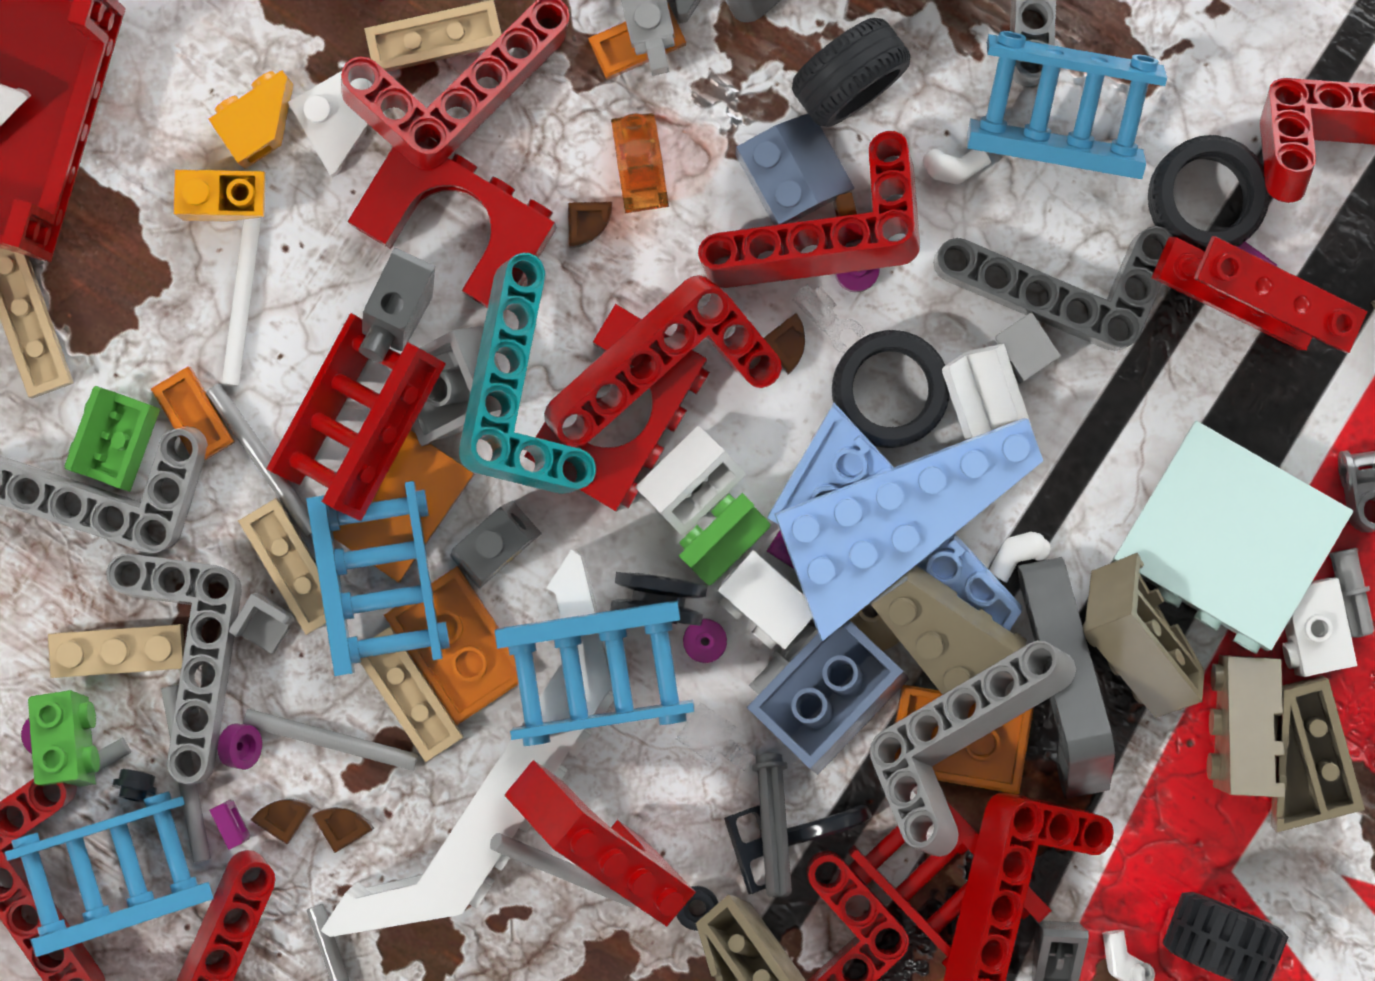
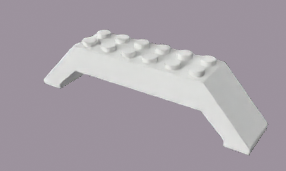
[321,550,614,937]

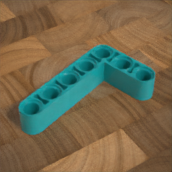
[459,253,596,494]

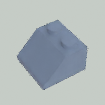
[735,113,855,225]

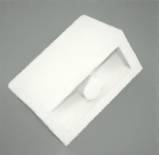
[942,344,1031,440]

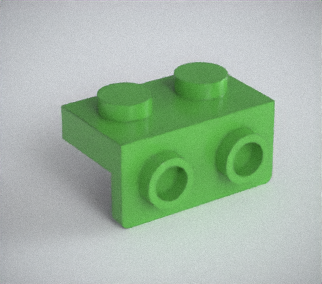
[65,386,160,492]
[678,493,771,585]
[28,690,100,787]

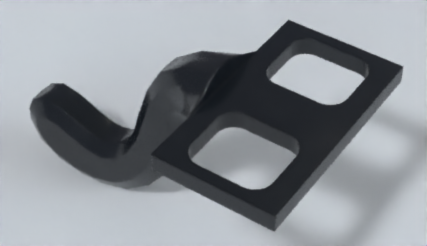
[724,804,872,895]

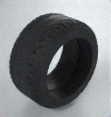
[792,18,911,127]
[1148,135,1270,251]
[832,330,950,448]

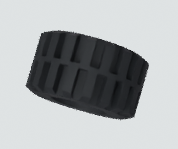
[1162,892,1289,981]

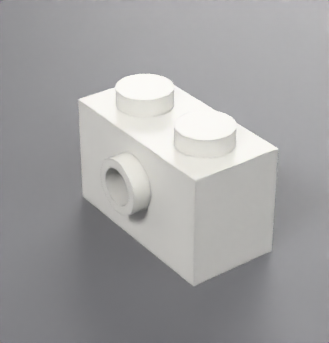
[635,425,747,536]
[717,550,813,649]
[1283,578,1357,677]

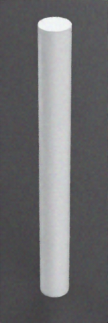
[221,217,262,386]

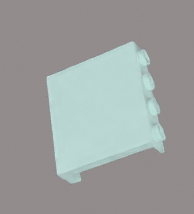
[1112,421,1353,654]

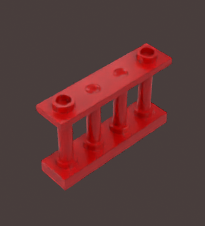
[1151,236,1367,353]
[266,313,446,521]
[848,786,1052,967]

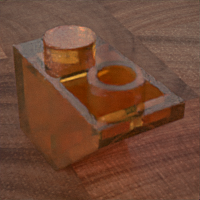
[611,112,669,214]

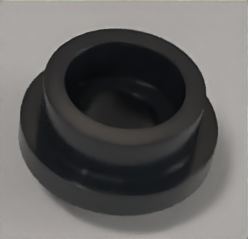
[112,769,157,803]
[676,886,719,931]

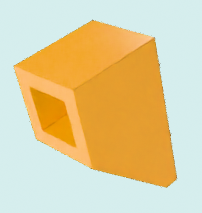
[208,70,294,169]
[174,170,266,222]

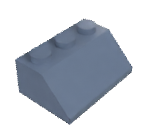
[747,620,909,775]

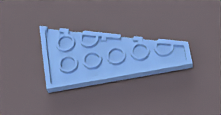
[768,402,1022,631]
[774,418,1043,641]

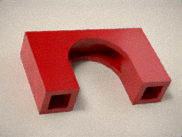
[347,137,557,316]
[524,304,710,512]
[504,760,696,927]

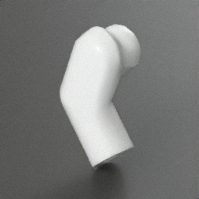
[923,149,991,185]
[989,532,1051,583]
[1102,930,1155,981]

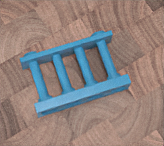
[967,31,1167,179]
[306,481,450,676]
[494,600,694,746]
[5,791,214,957]

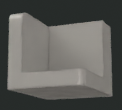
[995,312,1061,384]
[228,593,296,654]

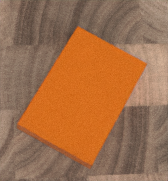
[333,430,475,583]
[384,566,518,725]
[894,684,1034,794]

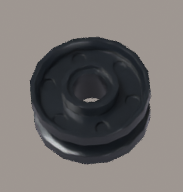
[610,572,707,626]

